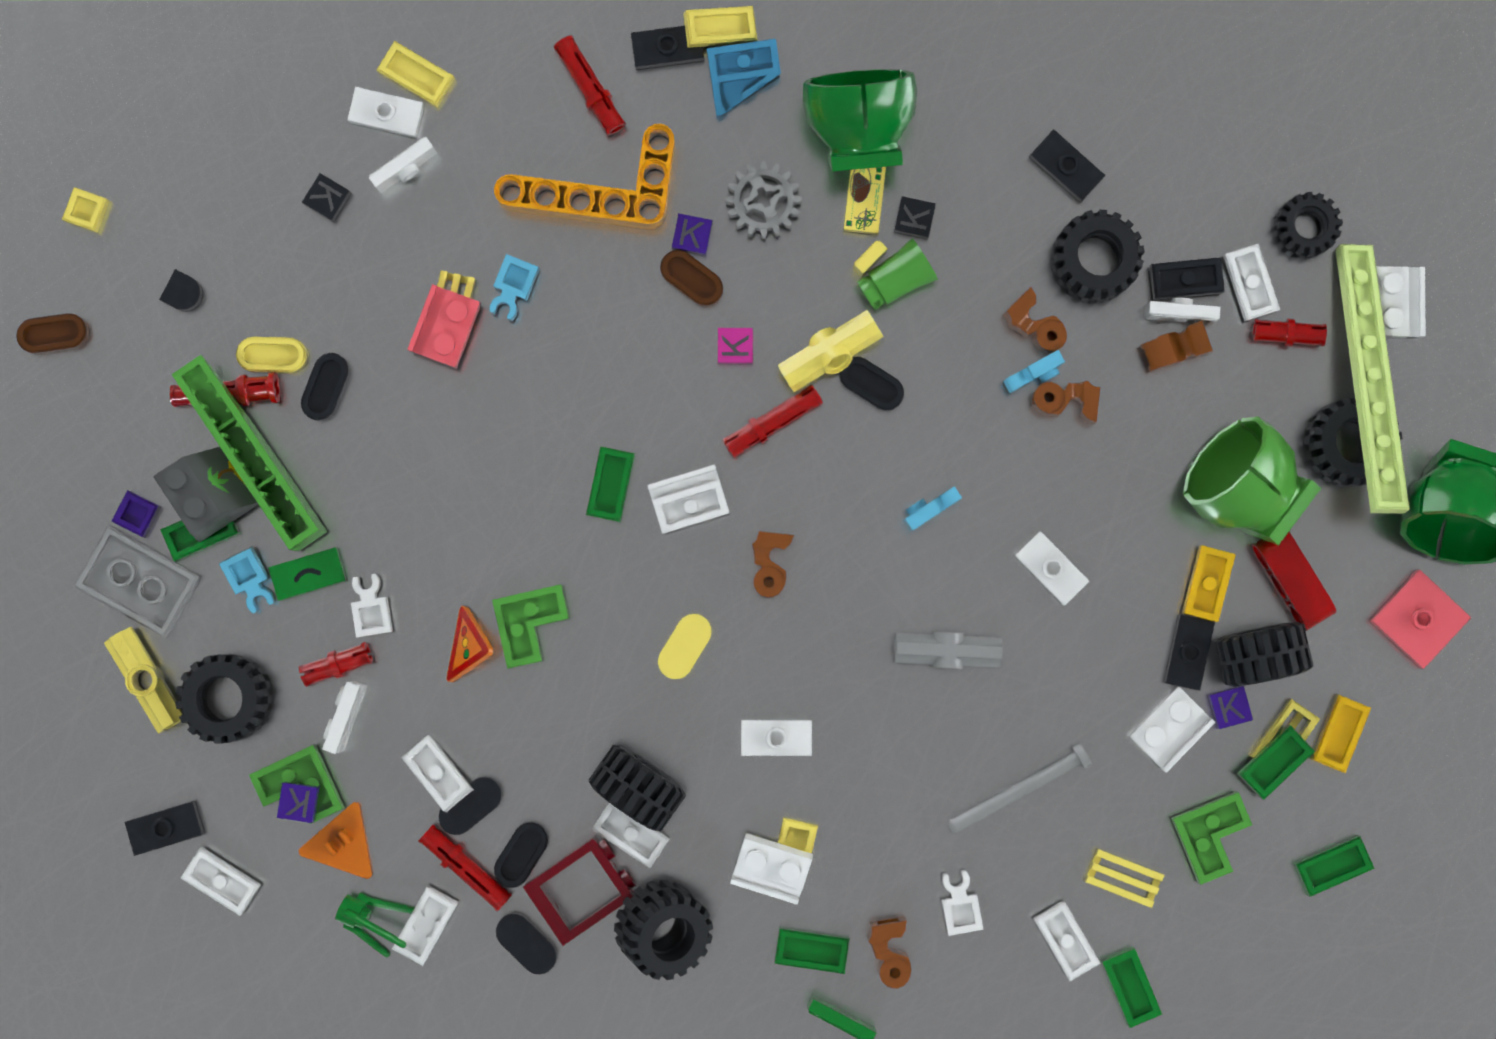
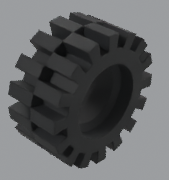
[1274,192,1343,259]

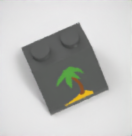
[153,447,258,543]

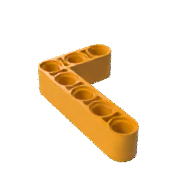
[494,124,675,230]

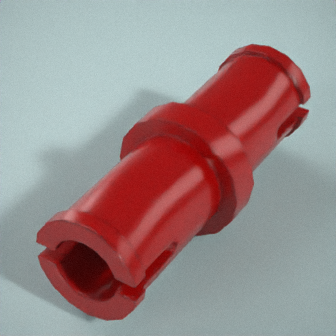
[1253,318,1327,347]
[299,642,373,687]

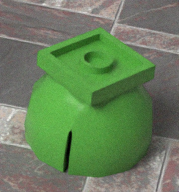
[1183,416,1321,545]

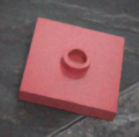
[1369,569,1471,669]

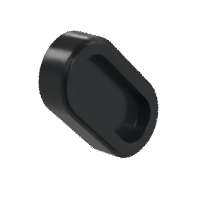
[301,353,350,421]
[839,357,904,411]
[439,776,503,835]
[494,821,549,888]
[496,913,558,974]

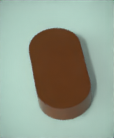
[660,250,723,307]
[16,313,89,354]

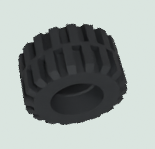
[1051,209,1145,303]
[1304,397,1403,487]
[1215,622,1313,687]
[175,654,273,744]
[589,745,686,831]
[614,880,713,980]

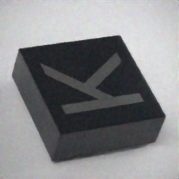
[302,173,351,222]
[894,196,936,239]

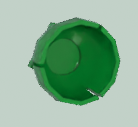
[802,69,917,172]
[1400,438,1496,565]

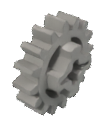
[726,161,802,239]

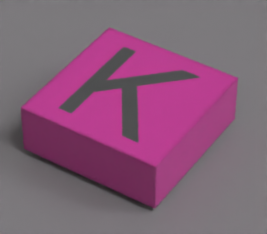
[718,328,753,364]

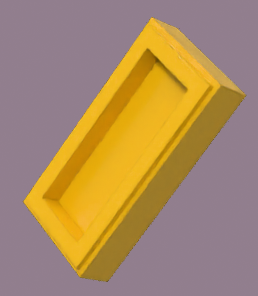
[1310,694,1371,773]

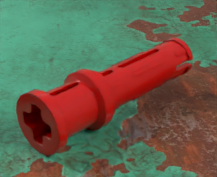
[170,372,281,407]

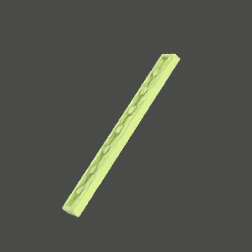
[1335,244,1410,514]

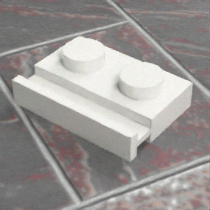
[1376,266,1426,338]
[647,464,730,534]
[322,681,368,754]
[1128,686,1216,773]
[730,833,813,905]

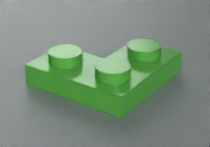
[492,584,570,669]
[249,744,345,824]
[1171,791,1252,885]

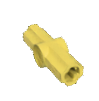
[778,310,884,392]
[104,627,183,734]

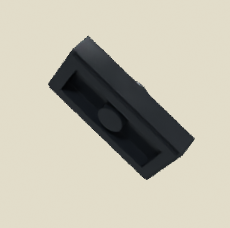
[631,26,704,70]
[1029,129,1105,203]
[1150,257,1225,300]
[1164,614,1215,691]
[124,801,205,856]

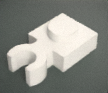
[351,574,393,638]
[941,870,984,936]

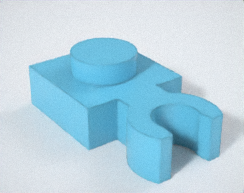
[490,254,540,321]
[1003,350,1065,393]
[903,486,962,532]
[219,546,275,613]

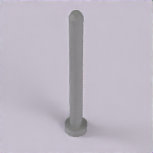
[948,743,1092,833]

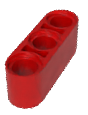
[1252,532,1337,631]

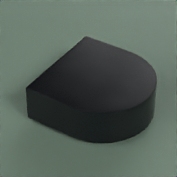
[159,269,203,311]

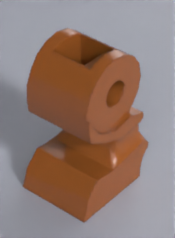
[1002,287,1067,353]
[1140,321,1213,372]
[1032,381,1101,425]
[752,531,794,597]
[867,916,912,989]

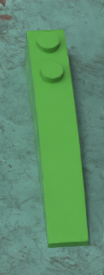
[171,355,327,552]

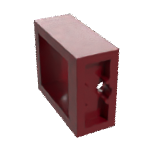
[523,835,636,946]

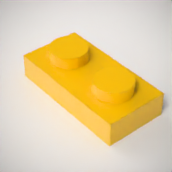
[1182,545,1236,622]

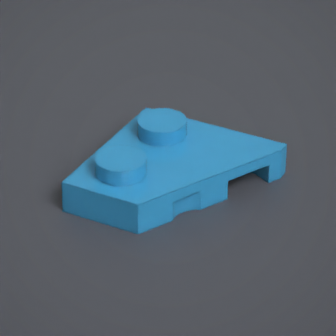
[707,39,781,117]

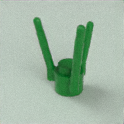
[335,892,415,957]

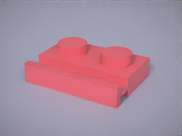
[407,284,481,369]

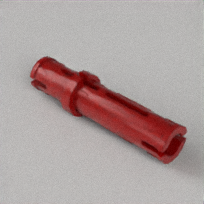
[553,35,626,136]
[722,384,823,458]
[418,824,512,912]

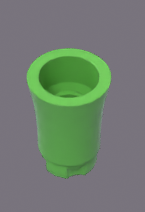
[857,238,938,310]

